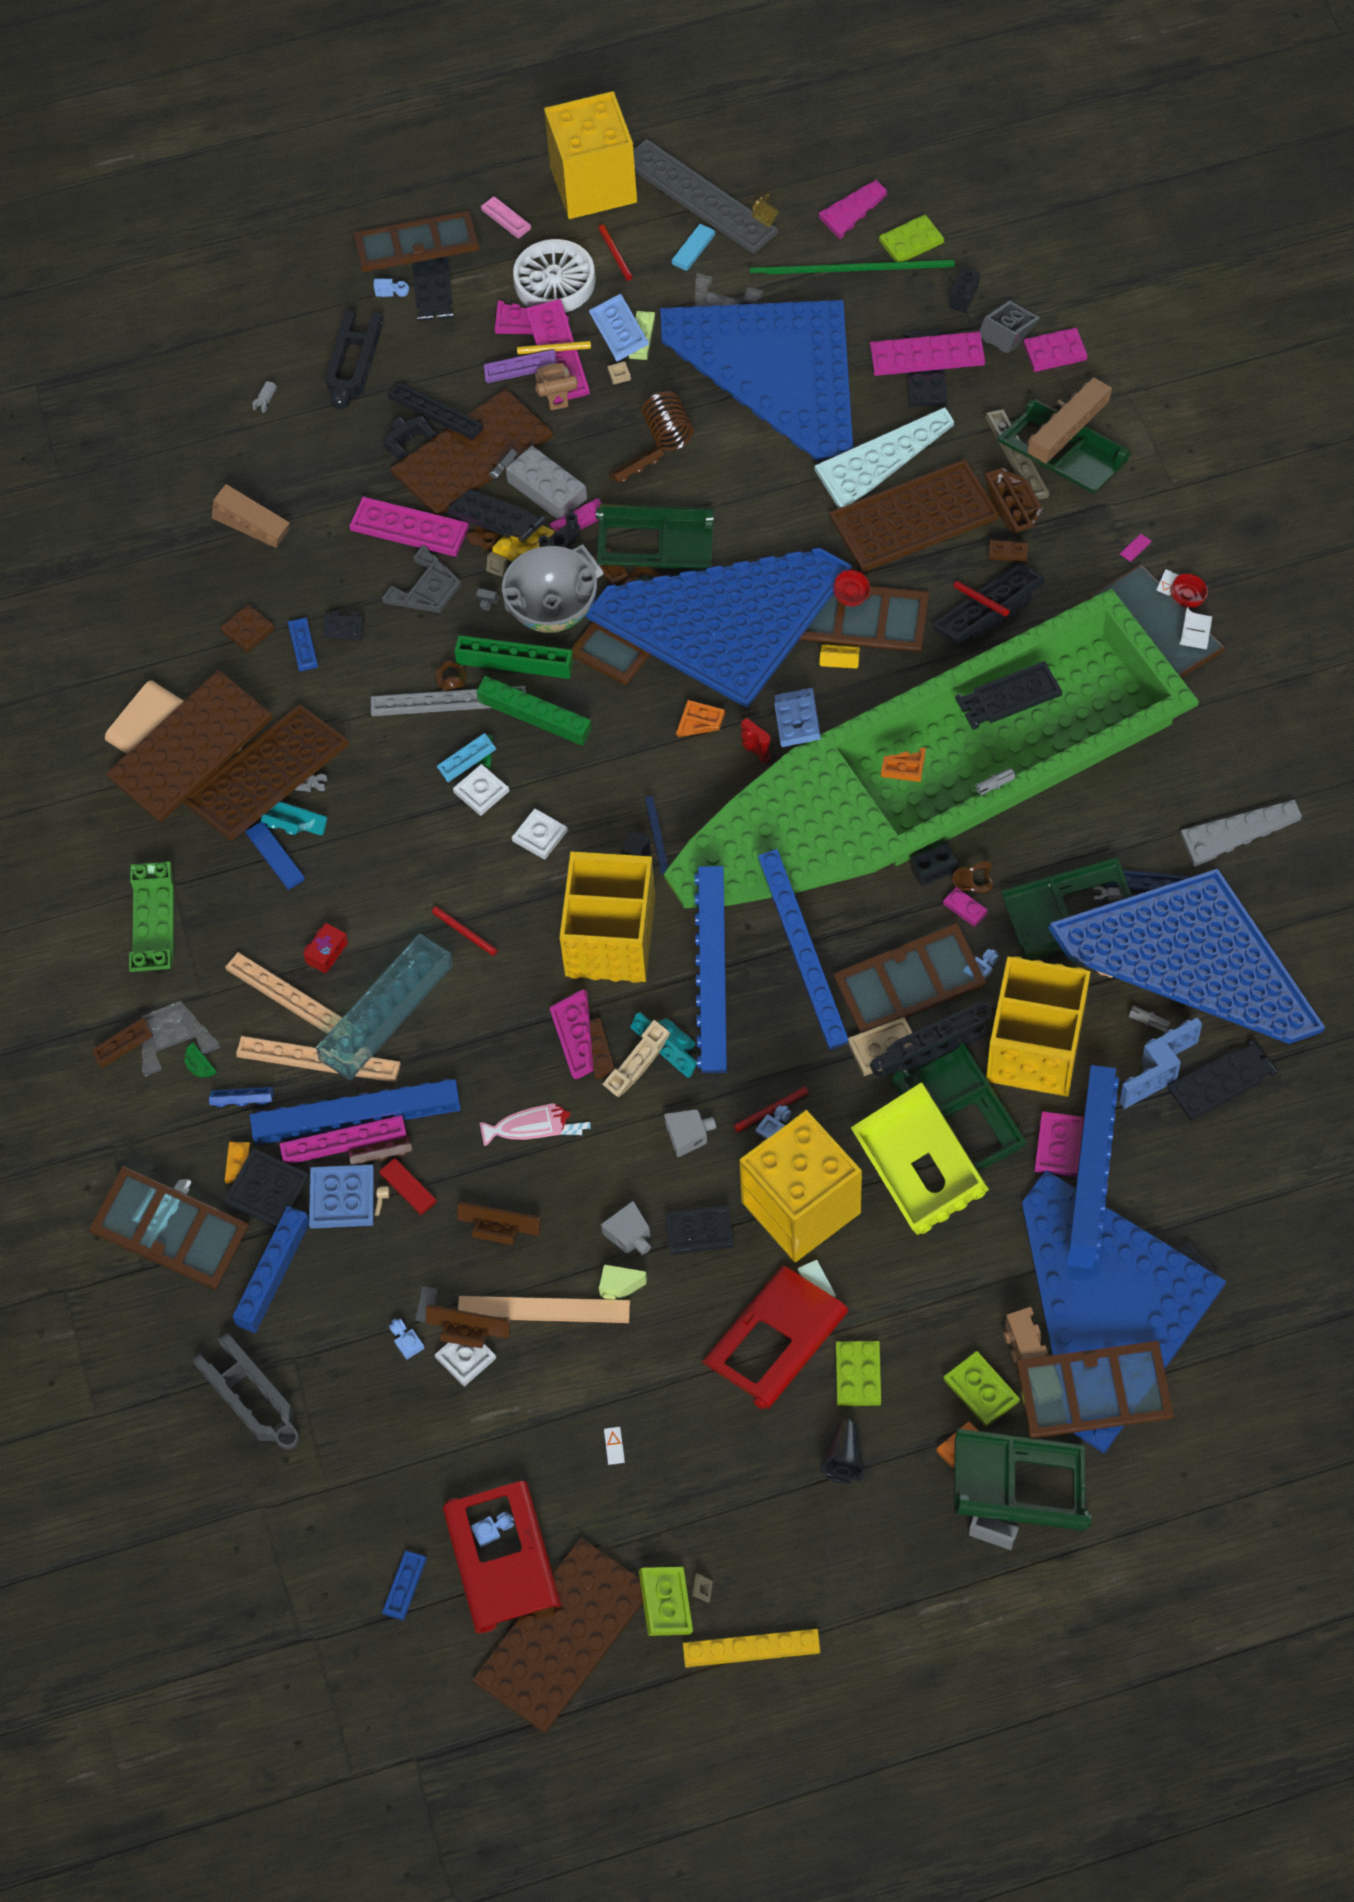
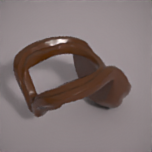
[435,660,467,691]
[952,861,993,893]

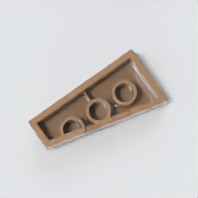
[212,484,290,548]

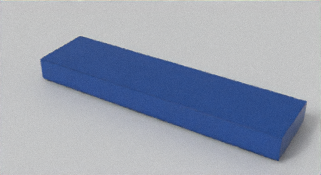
[245,822,305,890]

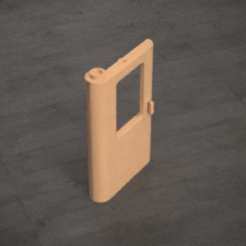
[105,680,241,754]

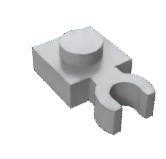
[295,774,327,792]

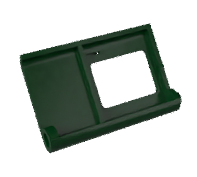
[997,399,1131,494]
[596,504,713,569]
[1002,857,1132,961]
[891,1043,1026,1172]
[954,1429,1092,1531]

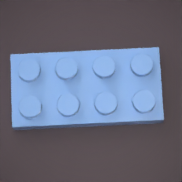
[589,294,649,361]

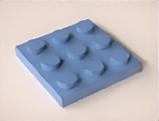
[309,1165,374,1229]

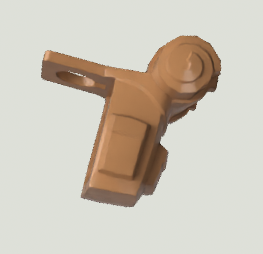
[535,364,578,410]

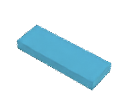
[672,224,715,271]
[437,733,496,782]

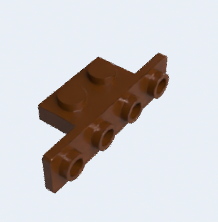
[457,1202,541,1245]
[425,1304,511,1349]

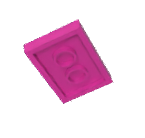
[1023,328,1087,372]
[1035,1112,1084,1177]

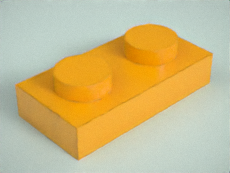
[225,1142,251,1184]

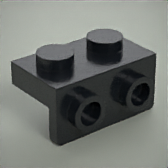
[323,611,365,640]

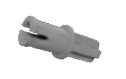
[975,768,1015,796]
[1129,1005,1171,1033]

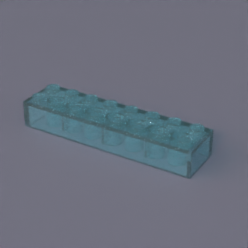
[316,933,453,1081]

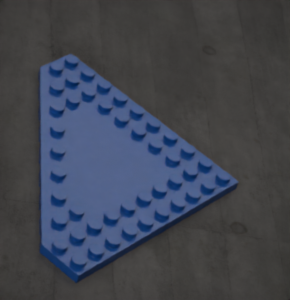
[660,300,853,461]
[586,548,852,708]
[1048,869,1325,1044]
[1022,1170,1226,1454]

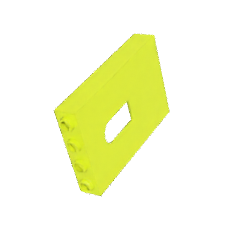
[851,1082,989,1235]

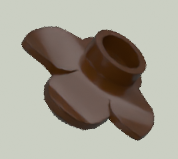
[466,525,502,550]

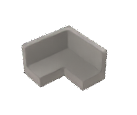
[969,1517,1019,1550]

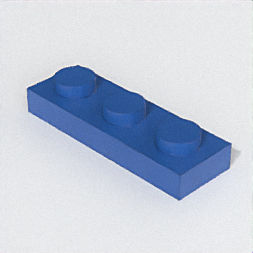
[209,1087,274,1107]

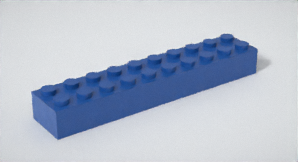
[1067,1065,1119,1269]

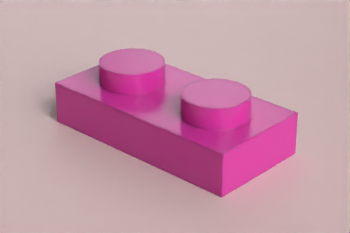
[943,887,988,927]

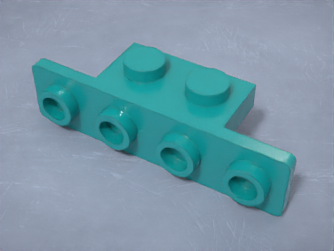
[261,801,328,836]
[631,1012,697,1078]

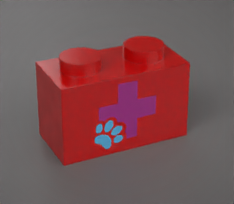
[303,923,348,974]

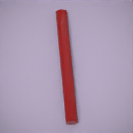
[598,225,633,281]
[953,581,1009,616]
[432,906,498,956]
[733,1087,809,1133]

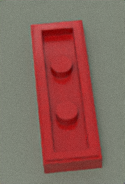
[379,1158,437,1215]

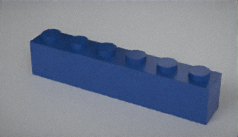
[233,1206,309,1333]

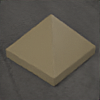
[692,1574,713,1603]

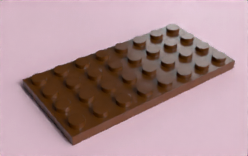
[390,388,553,516]
[829,459,999,573]
[106,670,273,823]
[183,704,350,841]
[472,1538,643,1734]

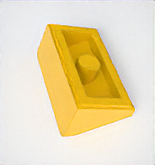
[820,645,860,668]

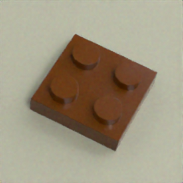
[220,604,275,653]

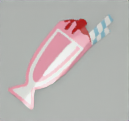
[480,1103,591,1146]

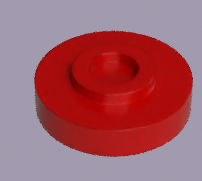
[833,570,870,607]
[1170,574,1208,608]

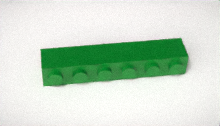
[455,636,574,679]
[476,676,592,746]

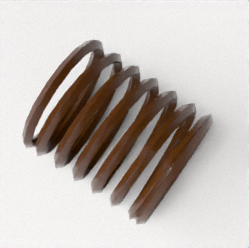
[641,391,694,451]

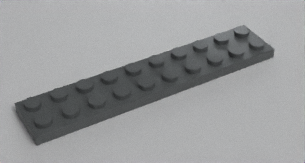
[634,139,778,254]

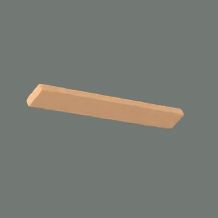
[225,952,366,1050]
[236,1036,401,1083]
[458,1296,630,1323]

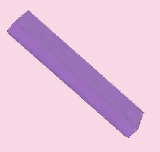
[484,349,557,383]

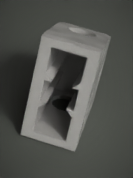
[664,1110,716,1157]
[601,1201,651,1255]

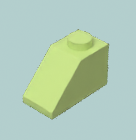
[599,1265,647,1300]

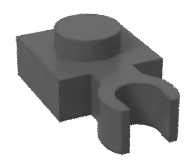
[489,449,518,479]

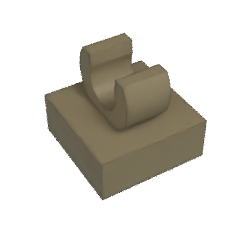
[486,552,508,577]

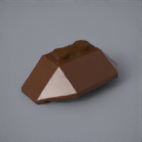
[985,468,1043,533]

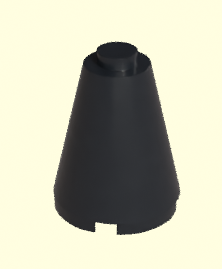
[820,1419,865,1484]

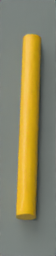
[517,341,591,354]

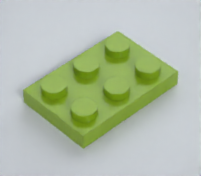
[879,214,944,262]
[836,1341,881,1406]
[944,1351,1020,1428]
[639,1567,693,1636]

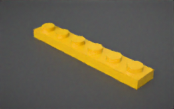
[683,1629,820,1668]

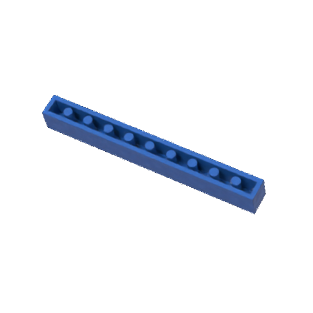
[758,849,849,1051]
[695,866,727,1073]
[250,1079,461,1145]

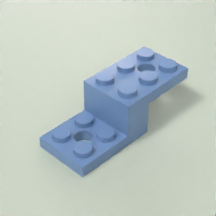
[774,688,821,747]
[1120,1018,1202,1109]

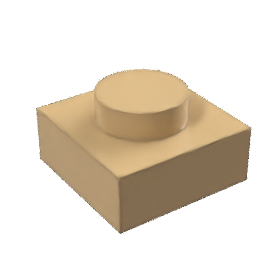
[607,362,631,385]

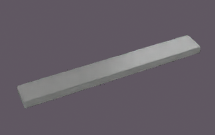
[371,686,526,716]

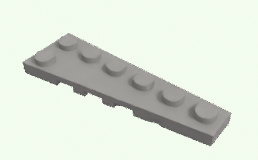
[1181,800,1302,867]

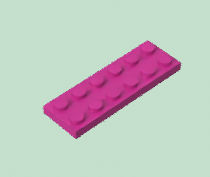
[525,299,590,404]
[870,331,985,376]
[350,497,469,557]

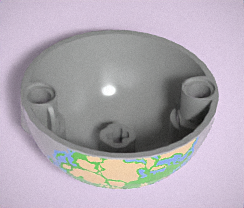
[502,546,597,632]

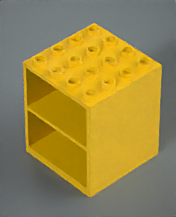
[544,91,637,219]
[560,852,655,983]
[986,956,1091,1097]
[739,1110,862,1263]

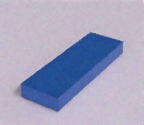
[288,618,318,672]
[382,1550,427,1621]

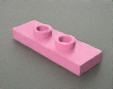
[481,196,531,239]

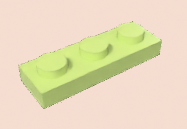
[629,311,655,360]

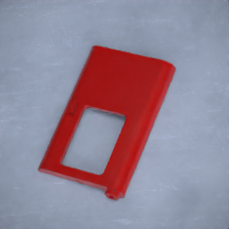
[702,1266,849,1409]
[442,1481,562,1633]

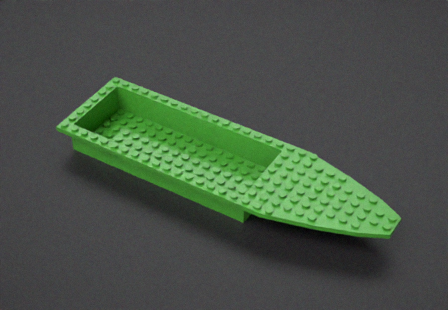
[664,588,1199,908]

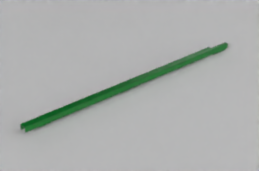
[750,260,954,274]

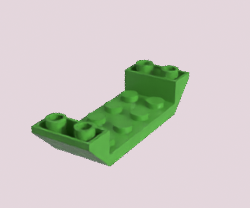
[129,862,174,972]

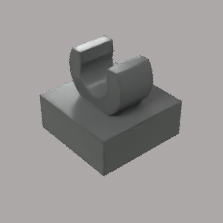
[476,588,500,611]

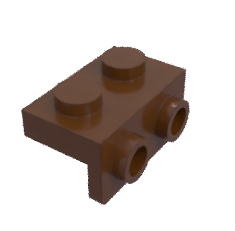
[989,540,1029,563]

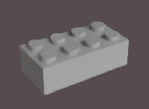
[506,446,587,520]

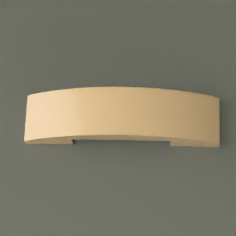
[602,1020,670,1098]

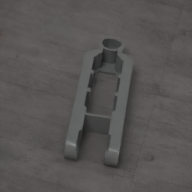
[192,1333,299,1450]

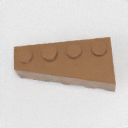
[1003,1307,1063,1408]

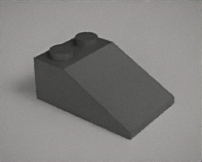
[980,300,1040,353]

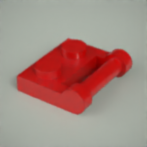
[741,718,771,764]

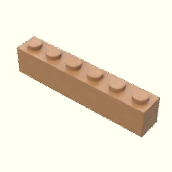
[1027,377,1112,464]

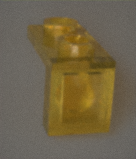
[752,194,780,228]

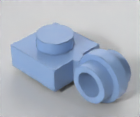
[374,279,409,297]
[964,949,1000,981]
[755,1105,791,1140]
[389,1318,424,1360]
[470,1512,514,1548]

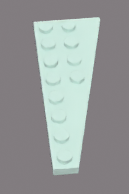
[814,408,954,509]

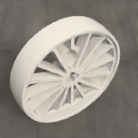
[513,239,596,313]

